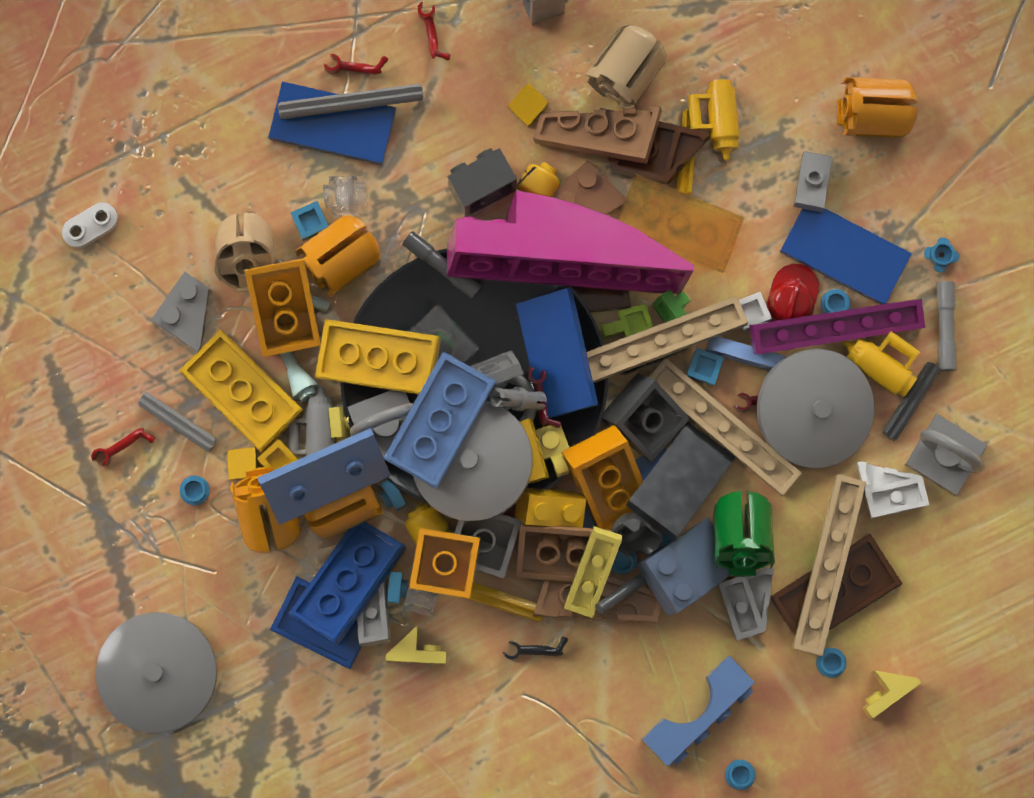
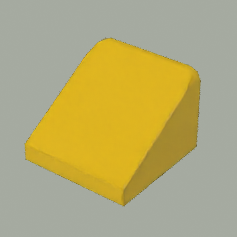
[508,83,549,127]
[227,447,258,480]

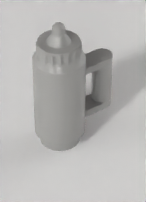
[287,386,336,456]

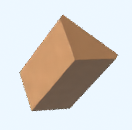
[516,523,611,585]

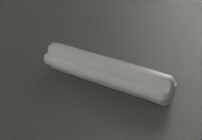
[138,392,217,452]

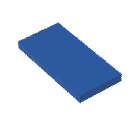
[268,81,396,165]
[780,208,912,304]
[516,288,598,419]
[288,522,407,646]

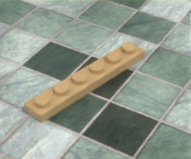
[586,296,748,383]
[649,358,802,496]
[792,474,866,656]

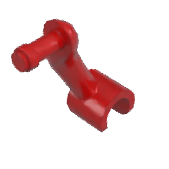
[418,2,451,61]
[323,54,388,75]
[91,428,156,467]

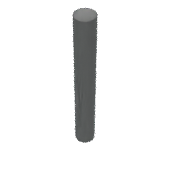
[595,573,646,614]

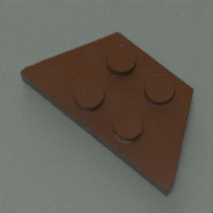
[600,108,710,185]

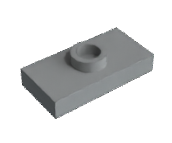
[794,151,832,212]

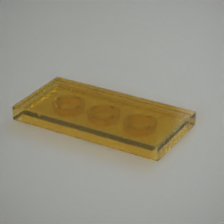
[618,174,745,273]

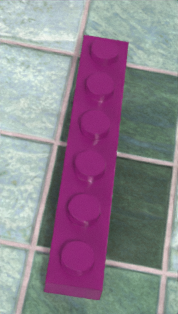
[749,299,926,355]

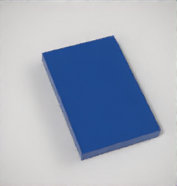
[270,576,362,669]

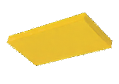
[315,319,442,395]
[179,329,304,453]

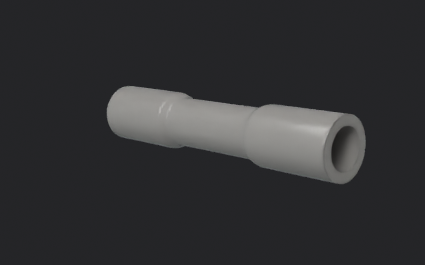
[937,281,957,371]

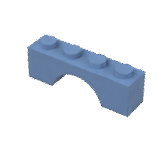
[641,656,755,766]

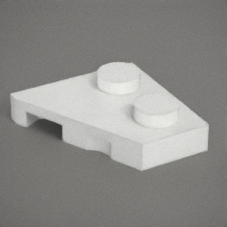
[856,461,929,519]

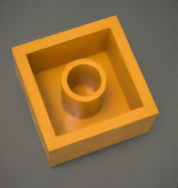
[409,528,481,599]

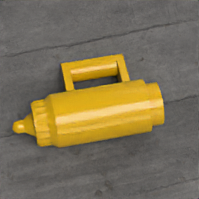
[688,79,740,161]
[843,331,920,397]

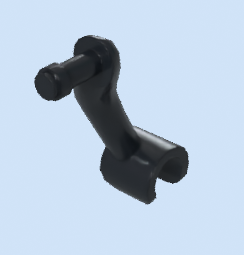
[503,636,568,660]

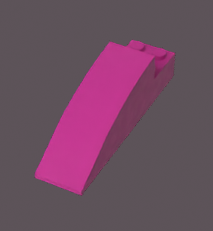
[447,191,694,295]

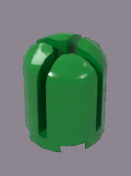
[713,491,775,577]

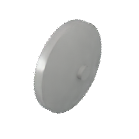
[757,349,874,468]
[413,401,533,521]
[96,612,217,733]

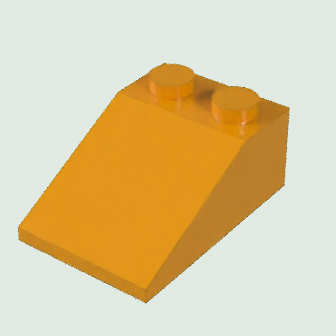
[244,258,321,357]
[561,425,643,530]

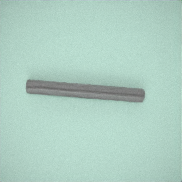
[278,84,424,119]

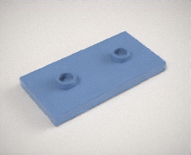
[383,352,497,489]
[258,428,391,525]

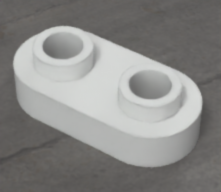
[62,203,119,249]

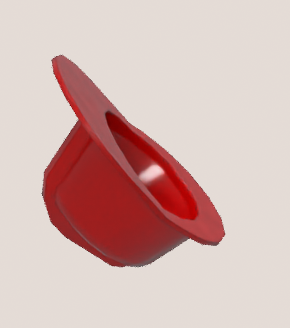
[767,263,819,322]

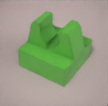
[652,289,691,323]

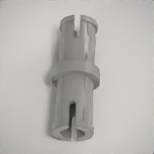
[489,387,547,411]

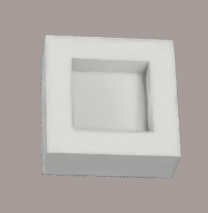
[739,292,772,331]

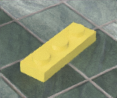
[564,526,622,618]

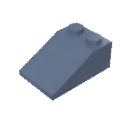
[635,517,729,616]

